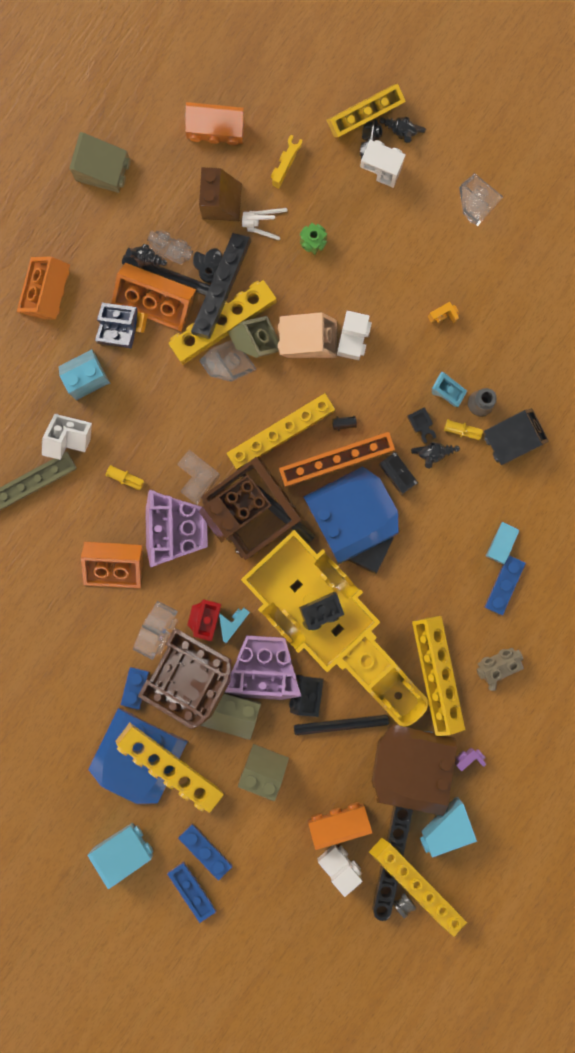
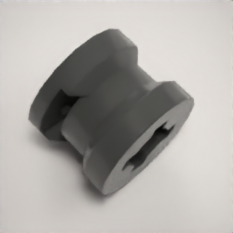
[393,893,417,919]

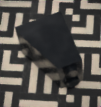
[484,408,549,465]

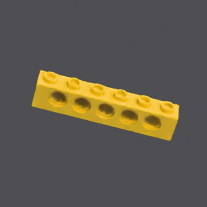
[168,280,277,365]
[227,393,335,470]
[412,616,465,736]
[115,723,224,813]
[369,838,467,937]

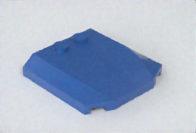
[304,466,398,565]
[88,708,188,804]

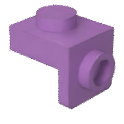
[455,748,487,771]

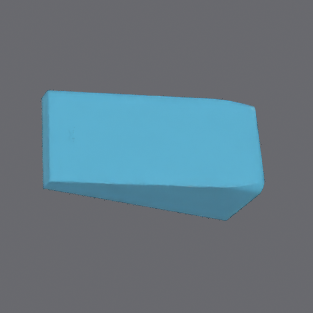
[486,522,519,564]

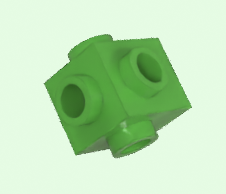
[299,223,328,254]

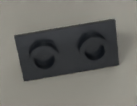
[359,119,382,160]

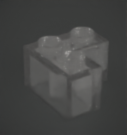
[177,450,220,505]
[132,601,178,660]

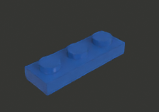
[484,556,526,615]
[178,823,233,881]
[167,862,216,923]

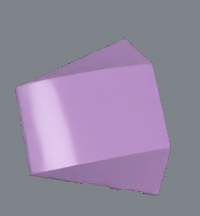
[146,490,208,567]
[225,636,301,700]

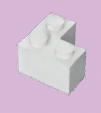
[360,140,406,188]
[337,311,372,360]
[42,414,92,460]
[317,844,363,897]

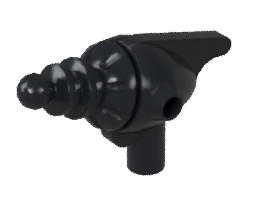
[379,117,426,143]
[126,244,167,268]
[411,442,460,469]

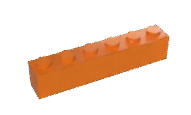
[279,432,395,488]

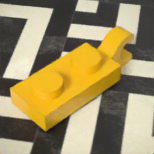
[271,135,302,189]

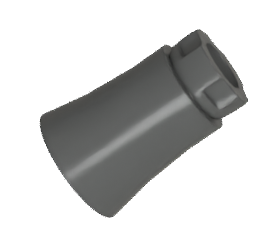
[468,388,497,417]

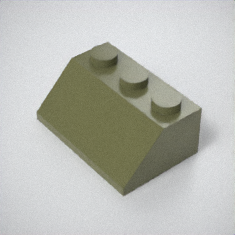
[200,693,261,740]

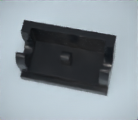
[379,452,418,495]

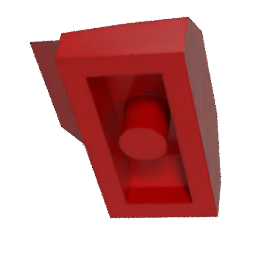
[187,599,222,641]

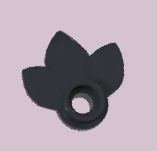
[193,248,222,283]

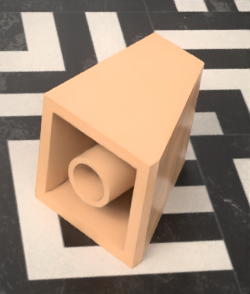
[278,312,337,358]

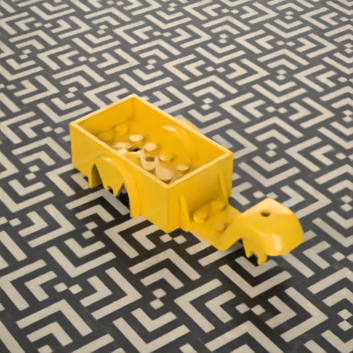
[241,530,429,727]

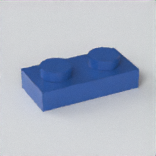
[120,667,149,709]

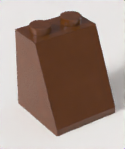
[199,167,242,221]

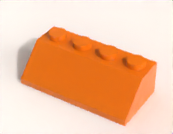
[111,263,196,332]

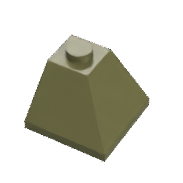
[228,316,279,358]

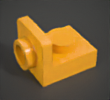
[428,302,459,323]

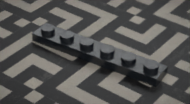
[191,233,251,339]

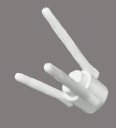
[242,208,288,240]

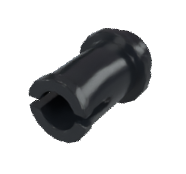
[332,416,357,431]

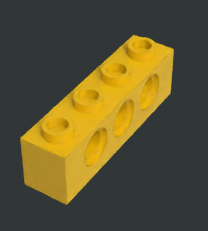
[326,84,406,137]

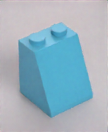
[58,349,110,400]
[420,797,477,858]
[87,823,153,889]

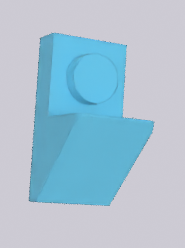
[432,372,467,407]
[219,608,250,643]

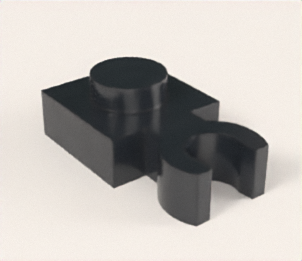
[407,407,436,444]

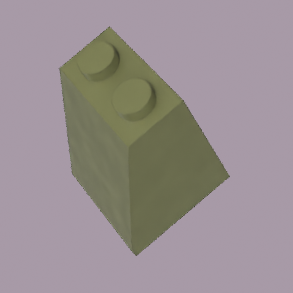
[69,132,131,193]
[238,744,289,801]

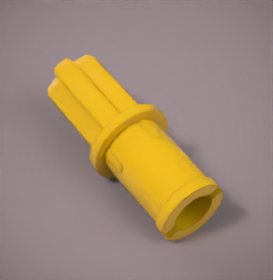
[444,419,483,440]
[106,465,144,490]

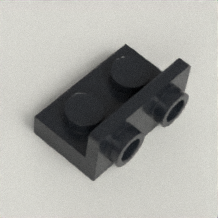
[299,592,344,631]
[289,675,324,717]

